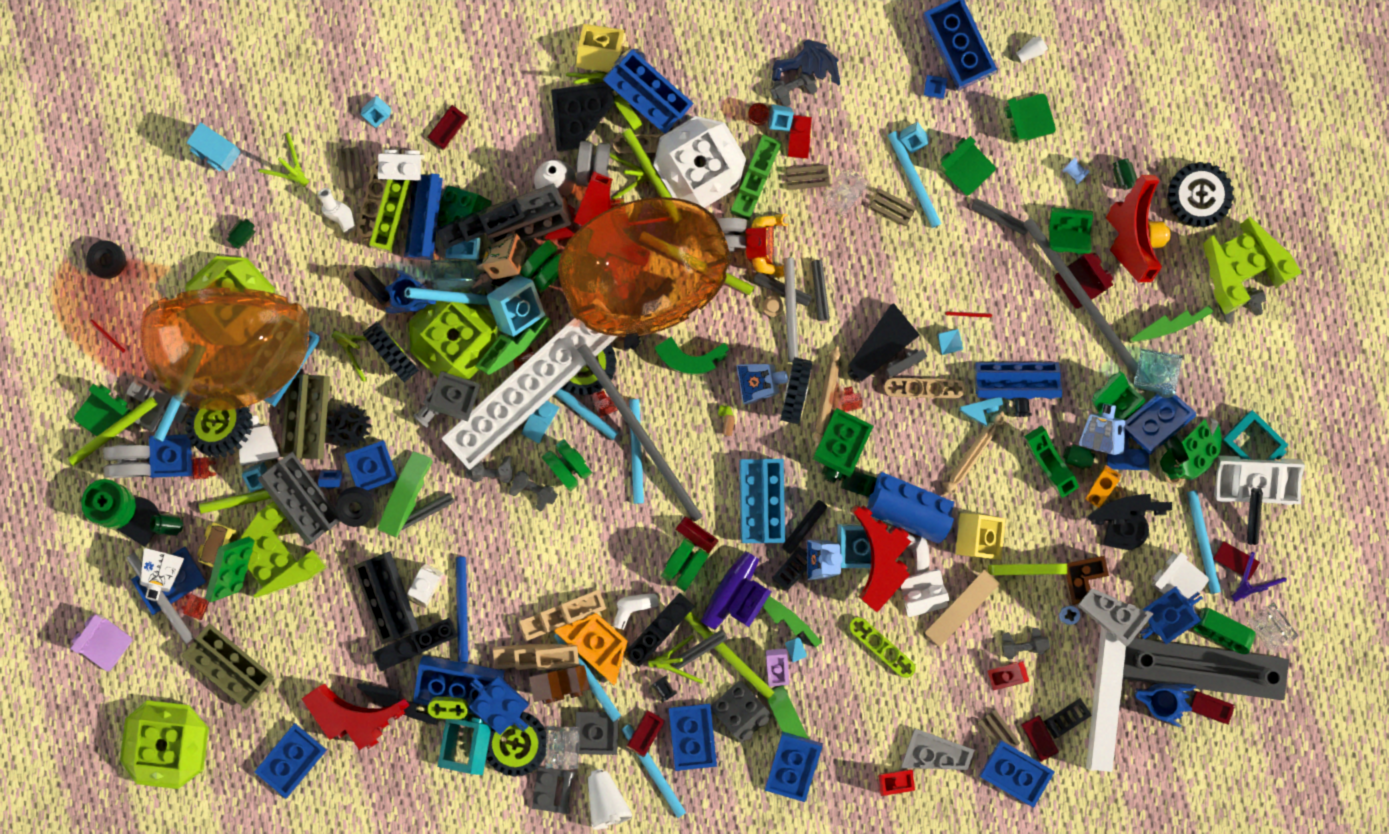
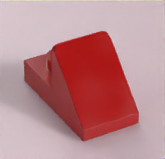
[788,115,812,159]
[545,204,577,242]
[987,661,1029,691]
[878,770,915,796]

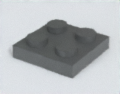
[884,348,927,380]
[428,371,480,422]
[575,712,618,755]

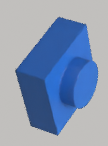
[923,75,948,100]
[318,470,342,489]

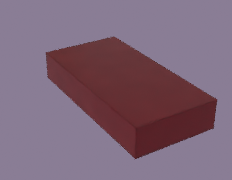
[427,105,469,150]
[675,516,719,553]
[1213,541,1260,580]
[1190,690,1236,725]
[625,710,665,757]
[1021,715,1059,762]

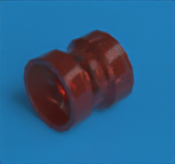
[748,103,769,126]

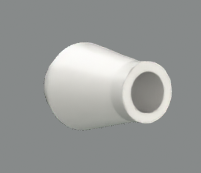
[1016,35,1048,63]

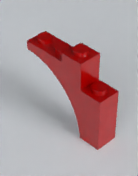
[574,171,651,266]
[1105,175,1162,283]
[851,505,911,612]
[301,683,410,750]

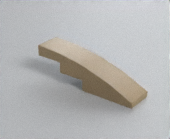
[925,569,1000,647]
[518,590,606,642]
[493,644,579,671]

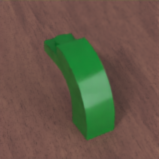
[654,336,729,375]
[1024,425,1079,498]

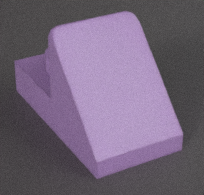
[766,648,789,687]

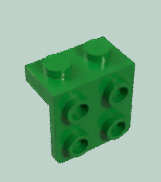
[1004,93,1056,144]
[939,136,996,196]
[437,186,492,238]
[1048,207,1093,254]
[1092,371,1146,421]
[74,384,131,437]

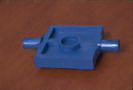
[1140,586,1203,645]
[469,675,529,735]

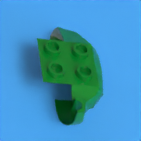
[1160,418,1222,480]

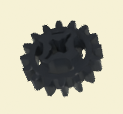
[326,403,373,449]

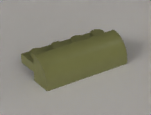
[281,374,330,460]
[182,623,274,710]

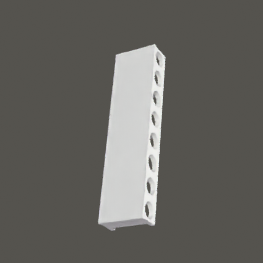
[1086,626,1126,772]

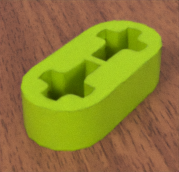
[614,94,642,130]
[428,697,469,719]

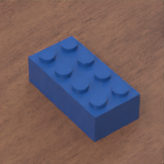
[922,0,997,91]

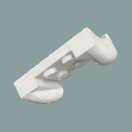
[1214,456,1305,505]

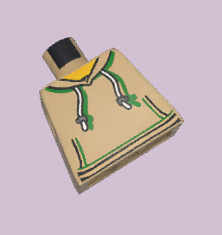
[476,233,527,279]

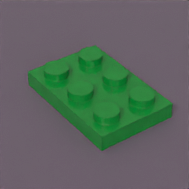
[812,408,874,477]
[205,536,255,603]

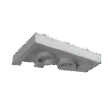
[1077,588,1154,647]
[901,728,974,770]

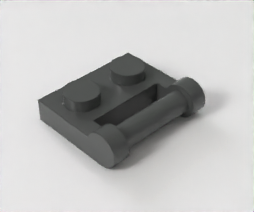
[532,767,575,814]

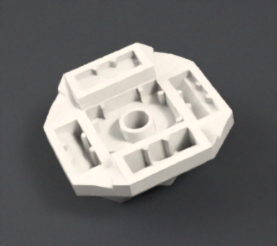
[653,116,746,209]

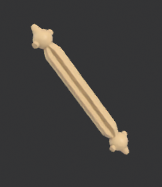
[813,346,842,448]
[942,410,1005,497]

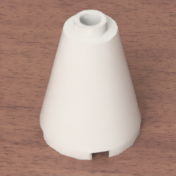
[534,159,576,197]
[588,769,632,830]

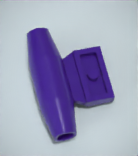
[701,551,772,630]

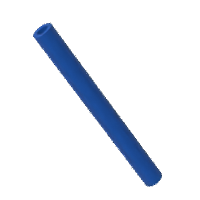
[456,557,468,662]

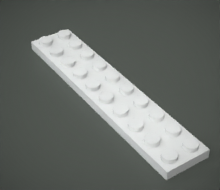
[442,298,625,470]

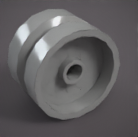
[576,141,610,187]
[701,218,747,253]
[103,444,151,478]

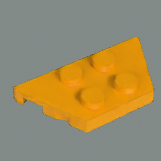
[554,613,628,686]

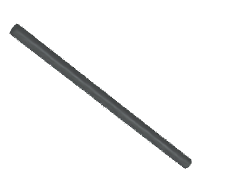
[1023,217,1153,391]
[577,344,702,522]

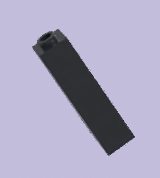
[847,303,920,383]

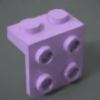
[70,614,133,671]

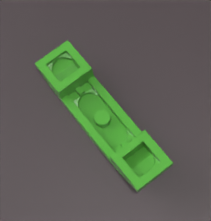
[767,685,819,761]

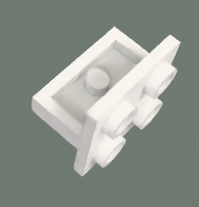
[901,569,949,617]

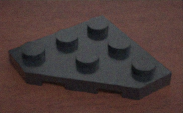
[551,82,615,152]

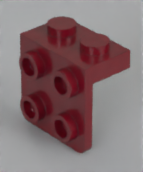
[1054,252,1114,309]

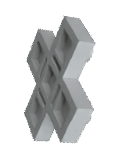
[126,367,192,432]

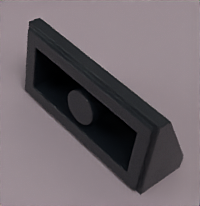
[353,266,391,305]

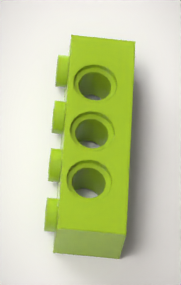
[369,179,413,253]

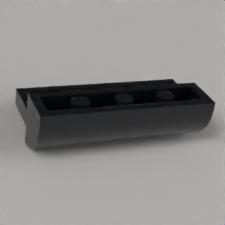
[354,551,419,644]

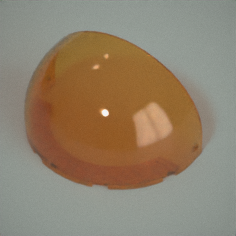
[558,197,731,337]
[140,288,309,410]

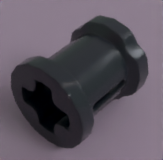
[1012,398,1032,417]
[651,675,677,703]

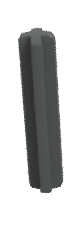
[971,199,1028,235]
[811,260,830,321]
[753,272,812,306]
[401,493,454,530]
[673,630,728,669]

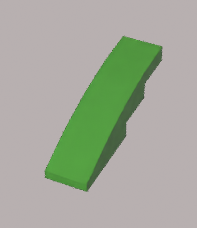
[730,134,782,221]
[1129,305,1214,343]
[475,316,552,375]
[378,451,433,538]
[763,596,822,647]

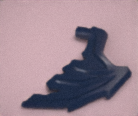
[772,39,841,86]

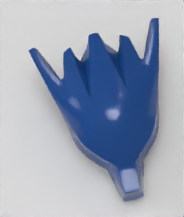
[385,270,436,314]
[1134,683,1196,728]

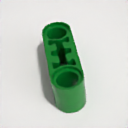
[1193,608,1256,654]

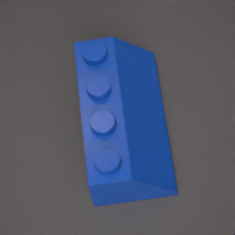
[413,655,505,715]

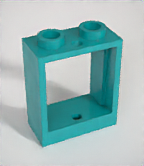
[1221,410,1288,461]
[437,716,491,775]

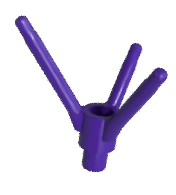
[1231,552,1287,602]

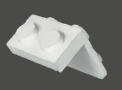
[378,150,425,180]
[1151,552,1209,599]

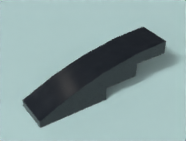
[436,198,525,249]
[357,683,438,725]

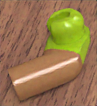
[718,405,735,436]

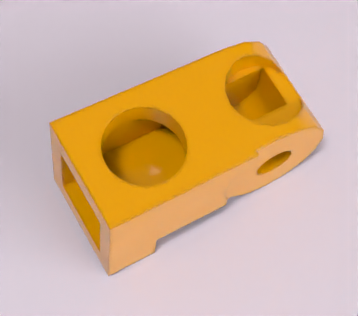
[1085,465,1121,508]

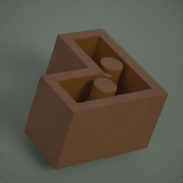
[1063,555,1109,605]
[529,665,590,704]

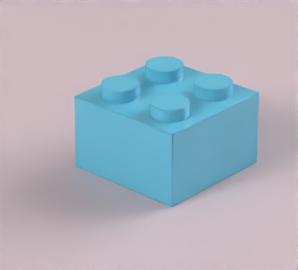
[186,122,241,172]
[487,275,545,337]
[837,524,871,568]

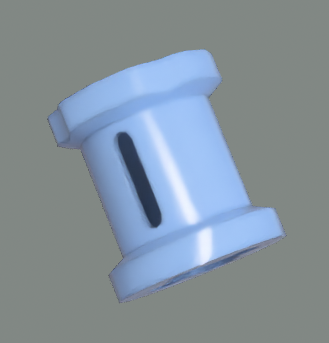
[1062,157,1090,185]
[1059,606,1080,625]

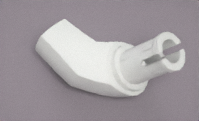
[318,188,356,233]
[907,535,930,575]
[612,593,658,630]

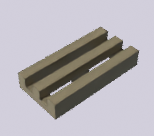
[337,146,363,191]
[786,165,830,190]
[870,189,916,226]
[978,709,1020,747]

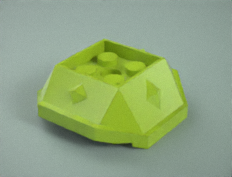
[185,256,276,346]
[409,292,499,380]
[120,700,209,789]

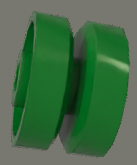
[520,240,571,293]
[541,438,593,492]
[81,479,136,530]
[661,538,710,592]

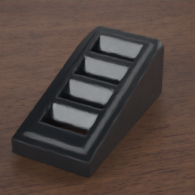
[772,547,807,592]
[1043,698,1092,739]

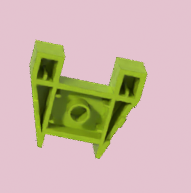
[1203,217,1302,315]
[239,501,328,598]

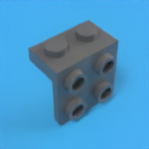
[711,681,773,744]

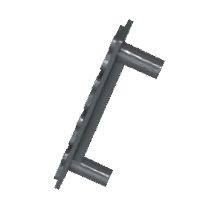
[1122,638,1289,700]

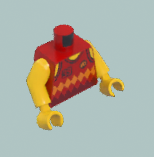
[746,214,789,278]

